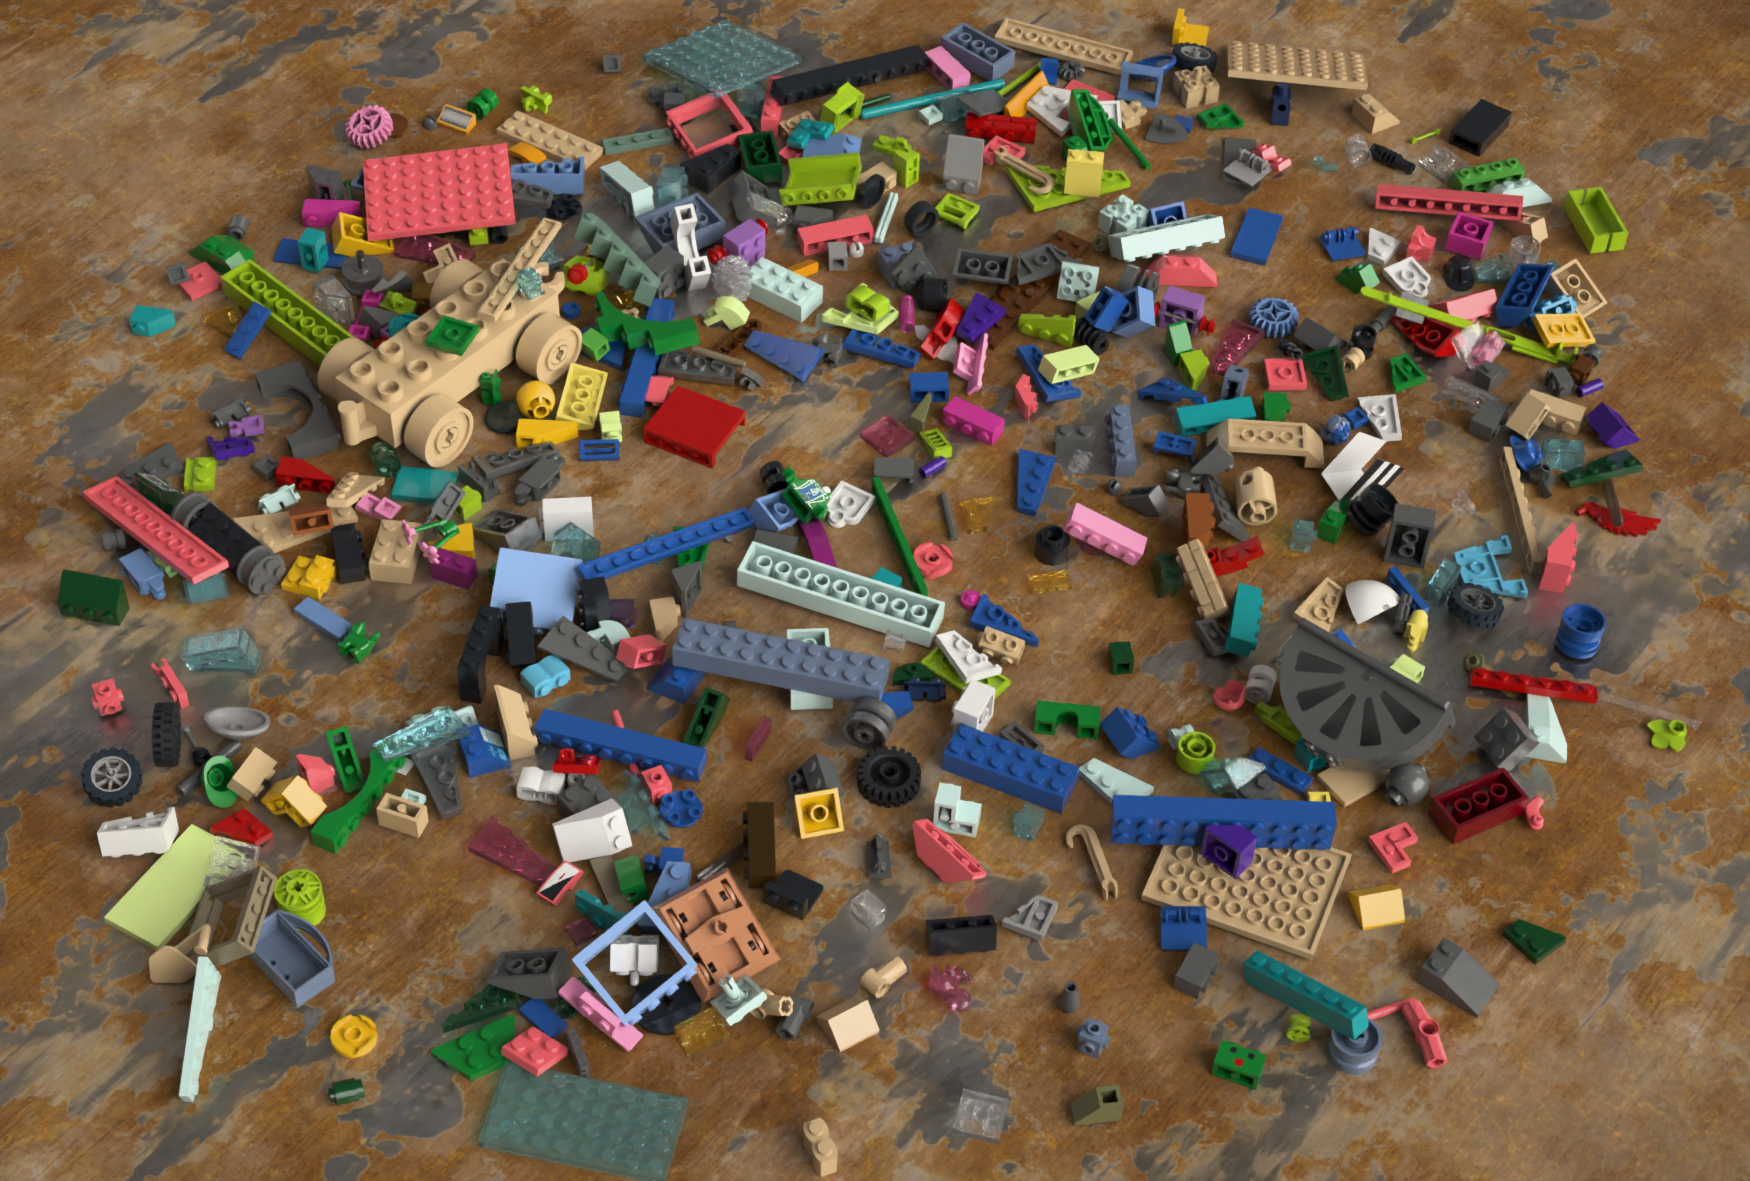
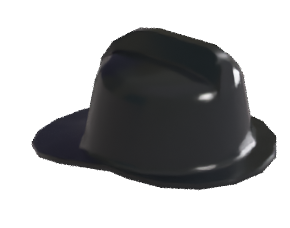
[1443,252,1475,292]

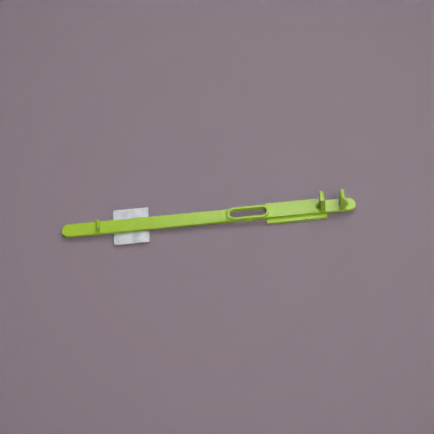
[1360,286,1579,365]

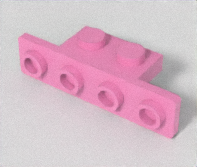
[953,333,988,396]
[558,977,643,1052]

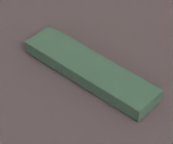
[601,128,674,155]

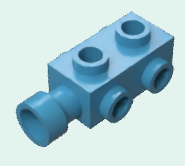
[1524,293,1577,328]

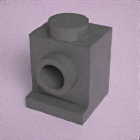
[1544,367,1574,398]

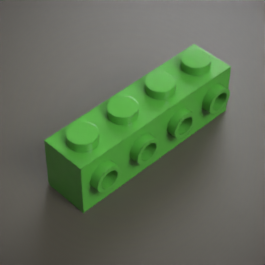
[1450,157,1525,193]

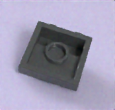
[1230,773,1284,800]

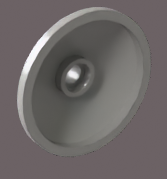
[204,706,270,741]

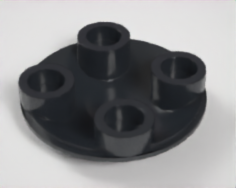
[546,194,582,220]

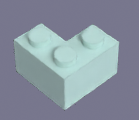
[933,783,982,838]

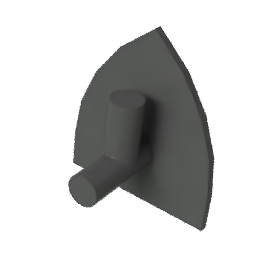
[1145,112,1189,144]

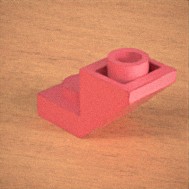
[1251,143,1292,172]
[1014,374,1038,419]
[646,375,674,406]

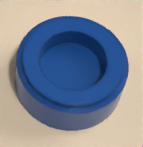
[562,302,581,320]

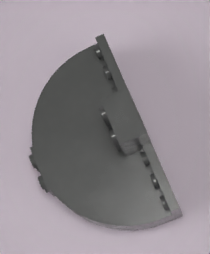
[1280,617,1456,771]

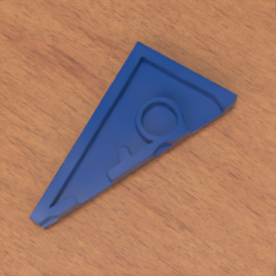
[1137,378,1207,404]
[969,594,1039,647]

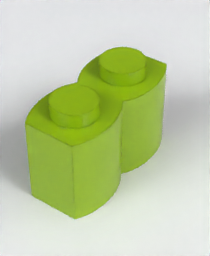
[845,285,890,321]

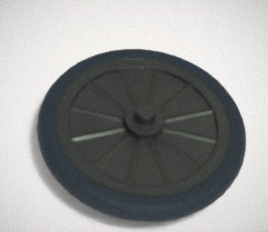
[485,401,526,434]

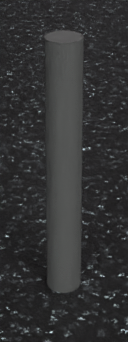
[940,493,958,541]

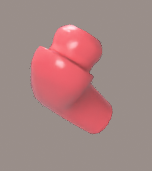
[1524,795,1544,830]

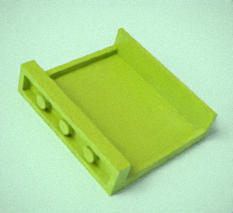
[779,152,862,206]

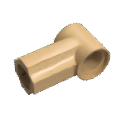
[860,956,907,998]
[750,988,794,1019]

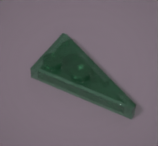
[441,984,521,1033]

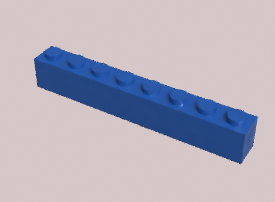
[617,298,675,418]
[535,709,707,782]

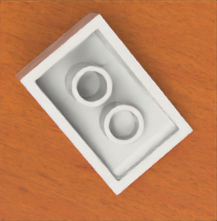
[552,798,632,862]

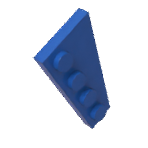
[1016,344,1082,402]

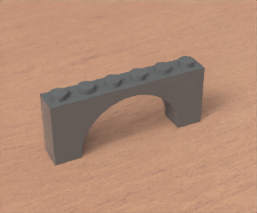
[255,360,341,460]

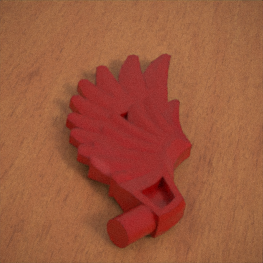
[1574,501,1661,537]

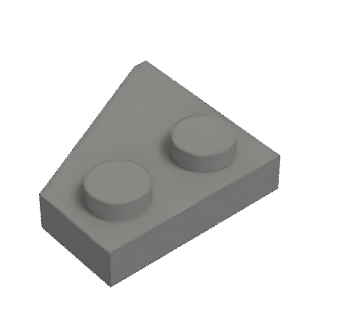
[1001,895,1058,941]

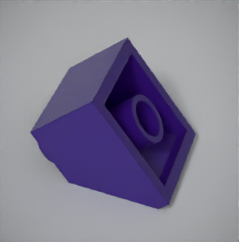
[1585,402,1640,449]
[1201,825,1257,879]

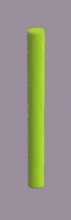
[997,61,1041,96]

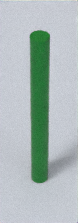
[1108,118,1151,170]

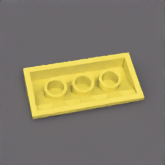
[555,363,608,430]

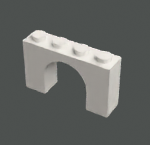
[670,204,711,291]

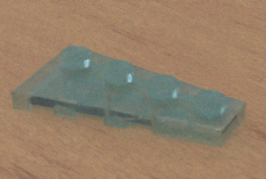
[373,706,471,762]

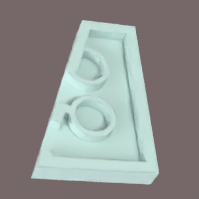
[1079,758,1154,804]

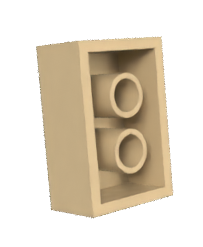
[368,519,424,584]

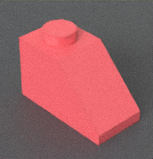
[296,754,335,794]

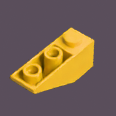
[516,419,578,449]

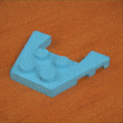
[1452,535,1528,598]

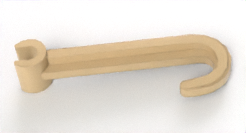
[994,146,1054,194]
[1066,825,1118,901]

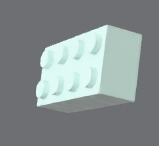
[740,257,823,323]
[787,628,833,710]

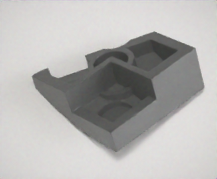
[372,270,417,293]

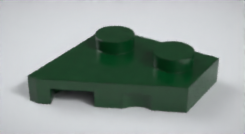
[1502,919,1567,965]

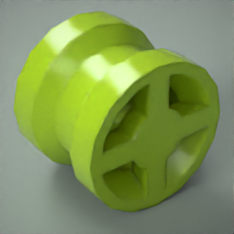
[1287,1014,1311,1042]

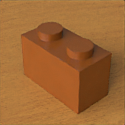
[288,502,334,536]

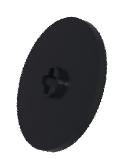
[631,974,701,1035]

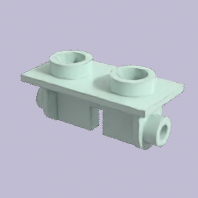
[257,484,301,514]

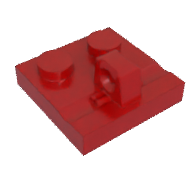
[553,748,601,774]

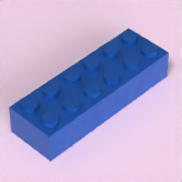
[942,723,1080,814]

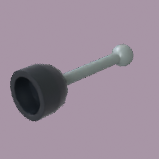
[182,725,211,766]

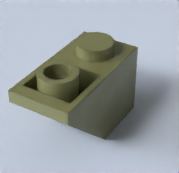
[1070,1085,1124,1126]

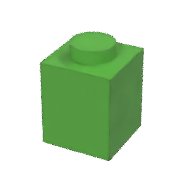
[581,327,610,362]

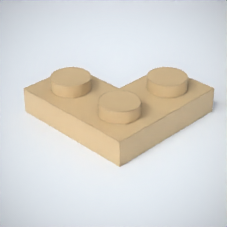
[423,243,457,283]

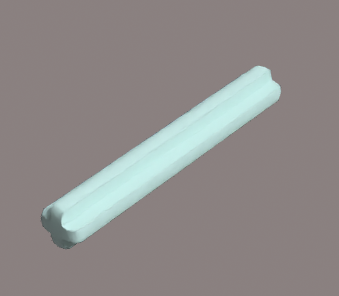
[873,192,898,244]

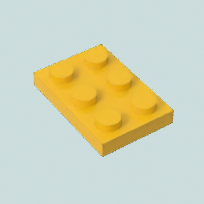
[1531,313,1596,348]

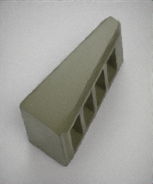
[909,393,932,434]

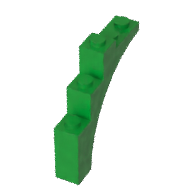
[594,291,700,355]

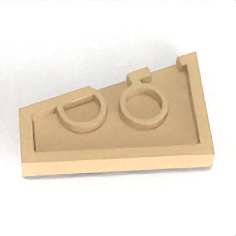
[1292,577,1343,632]

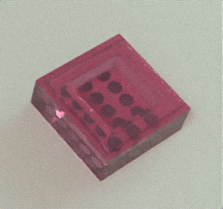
[565,916,596,946]

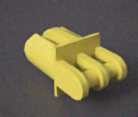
[1404,610,1428,651]

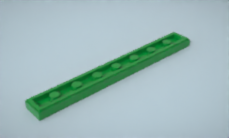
[871,476,928,597]

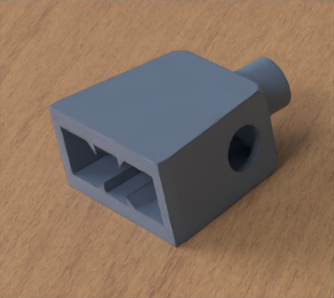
[1220,365,1249,400]

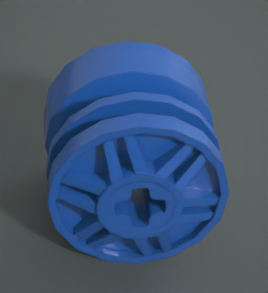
[1555,604,1606,659]

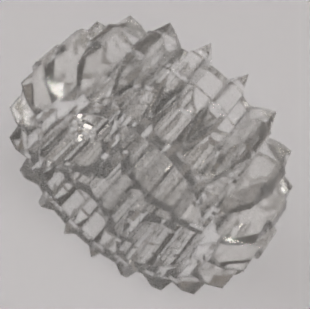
[711,255,754,302]

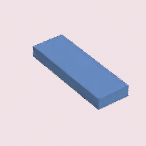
[294,597,352,642]

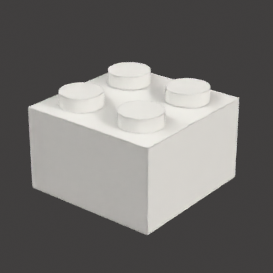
[950,679,995,736]

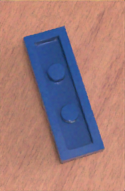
[224,301,271,359]
[1385,566,1429,616]
[1246,747,1313,796]

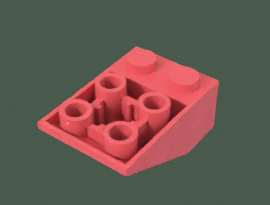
[1539,522,1578,593]

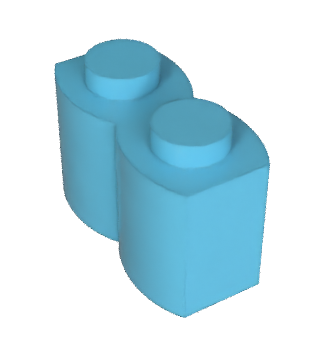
[520,655,570,698]

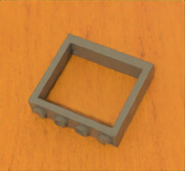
[185,866,277,968]

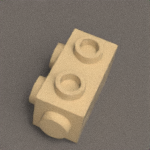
[976,626,1025,666]

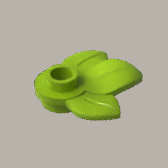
[1647,719,1687,752]

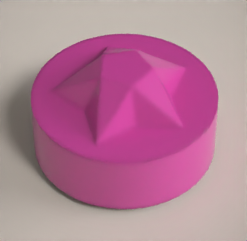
[960,590,981,610]

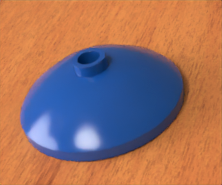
[1129,54,1177,82]

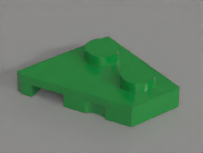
[1196,103,1244,129]
[1389,353,1427,393]

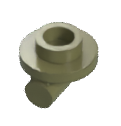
[1093,234,1110,254]
[1463,651,1487,671]

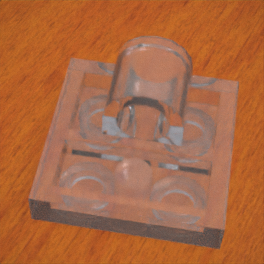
[1418,145,1469,184]

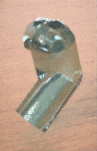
[1313,155,1338,172]

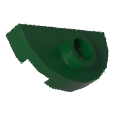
[893,663,935,686]

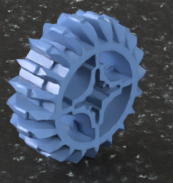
[1248,296,1299,340]

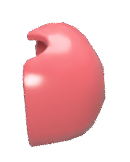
[1213,680,1246,711]

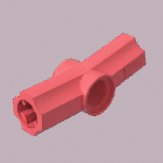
[1401,999,1447,1069]

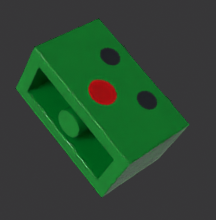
[1211,1040,1267,1090]

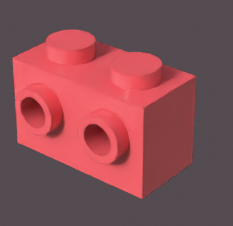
[616,634,667,669]

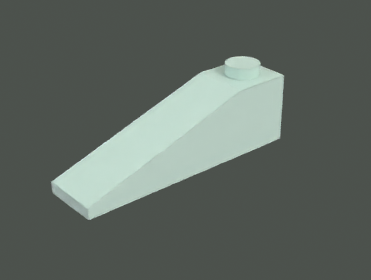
[1525,694,1567,764]

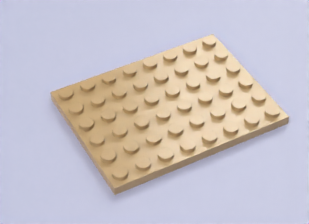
[1227,41,1368,90]
[1141,845,1352,960]

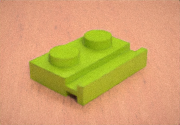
[184,457,217,492]

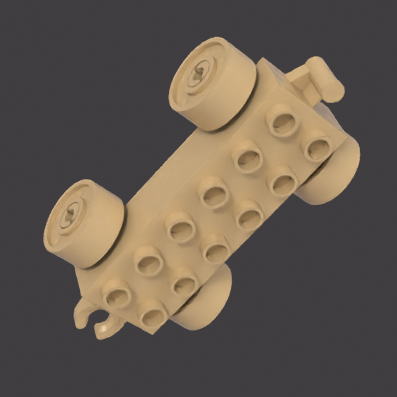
[317,258,582,467]

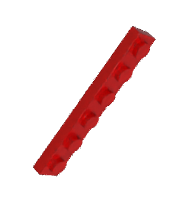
[1469,668,1598,704]

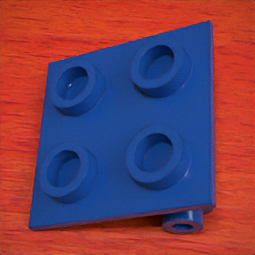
[1319,226,1366,261]
[1161,906,1207,950]

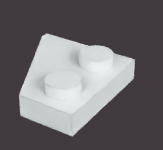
[1367,228,1402,266]

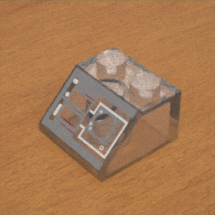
[312,275,355,325]

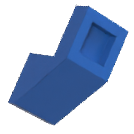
[881,691,914,720]

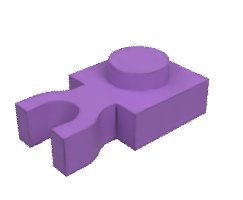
[228,415,265,437]

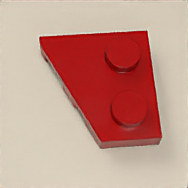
[210,808,273,848]

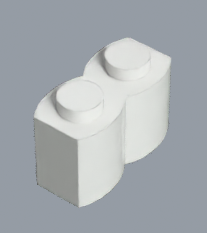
[516,767,566,805]

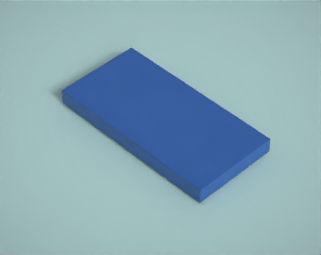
[1230,207,1284,265]

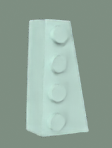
[599,161,654,226]

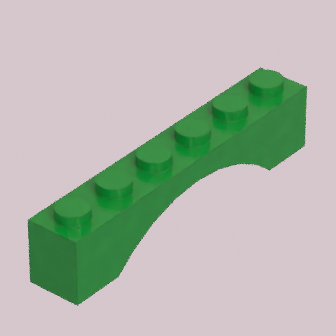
[310,738,406,854]

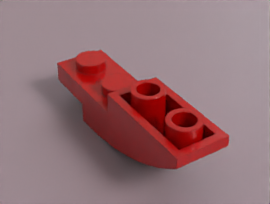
[917,298,964,361]
[1182,536,1265,577]

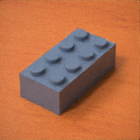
[941,22,1015,81]

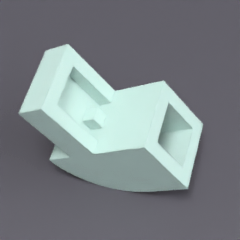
[587,620,631,655]

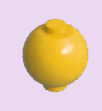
[516,381,555,419]

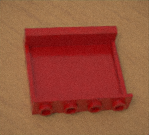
[643,385,746,469]

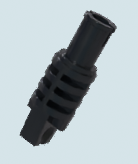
[1368,143,1416,174]

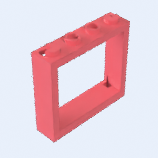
[666,88,753,159]

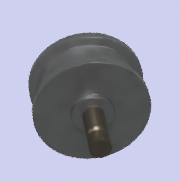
[342,250,384,296]

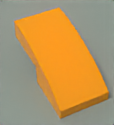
[508,142,547,165]

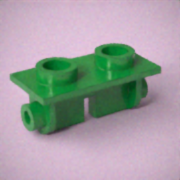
[480,369,502,405]

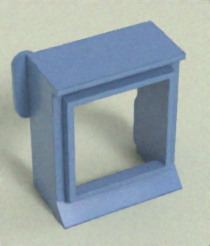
[1117,60,1165,109]

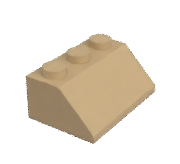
[494,685,538,761]

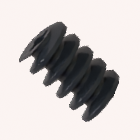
[1074,316,1109,355]

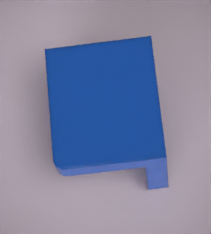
[1040,58,1058,85]

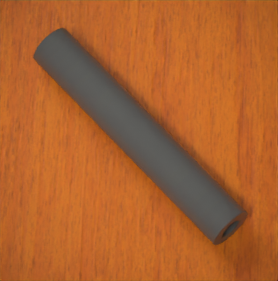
[175,740,242,797]

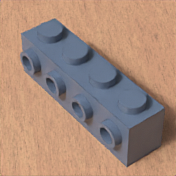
[1105,405,1136,477]

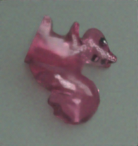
[927,965,973,1012]

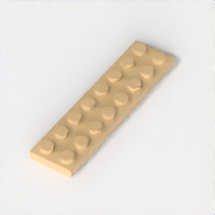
[994,18,1133,76]

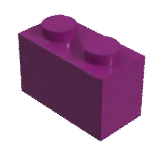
[430,548,478,590]

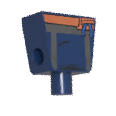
[1269,82,1291,126]

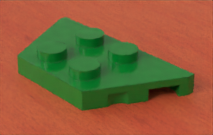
[431,1014,515,1082]

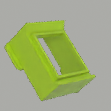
[820,82,865,135]

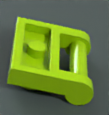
[935,193,980,229]

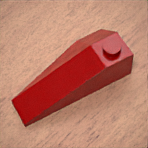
[1390,314,1465,357]

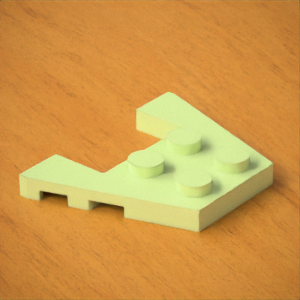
[821,283,899,334]

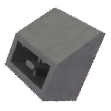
[306,165,345,200]

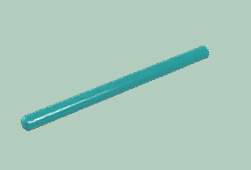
[860,78,1005,120]

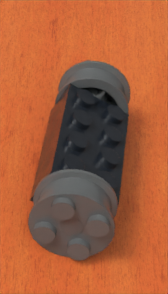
[170,492,286,594]

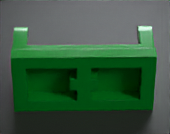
[614,855,650,903]

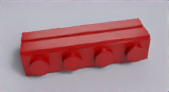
[965,112,1037,144]

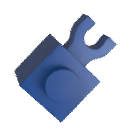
[644,847,684,878]

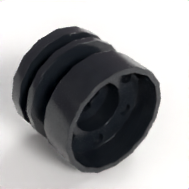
[1346,483,1399,536]

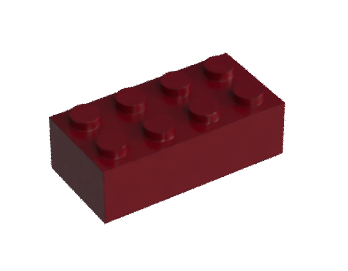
[1428,767,1529,845]

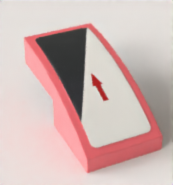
[536,860,584,907]

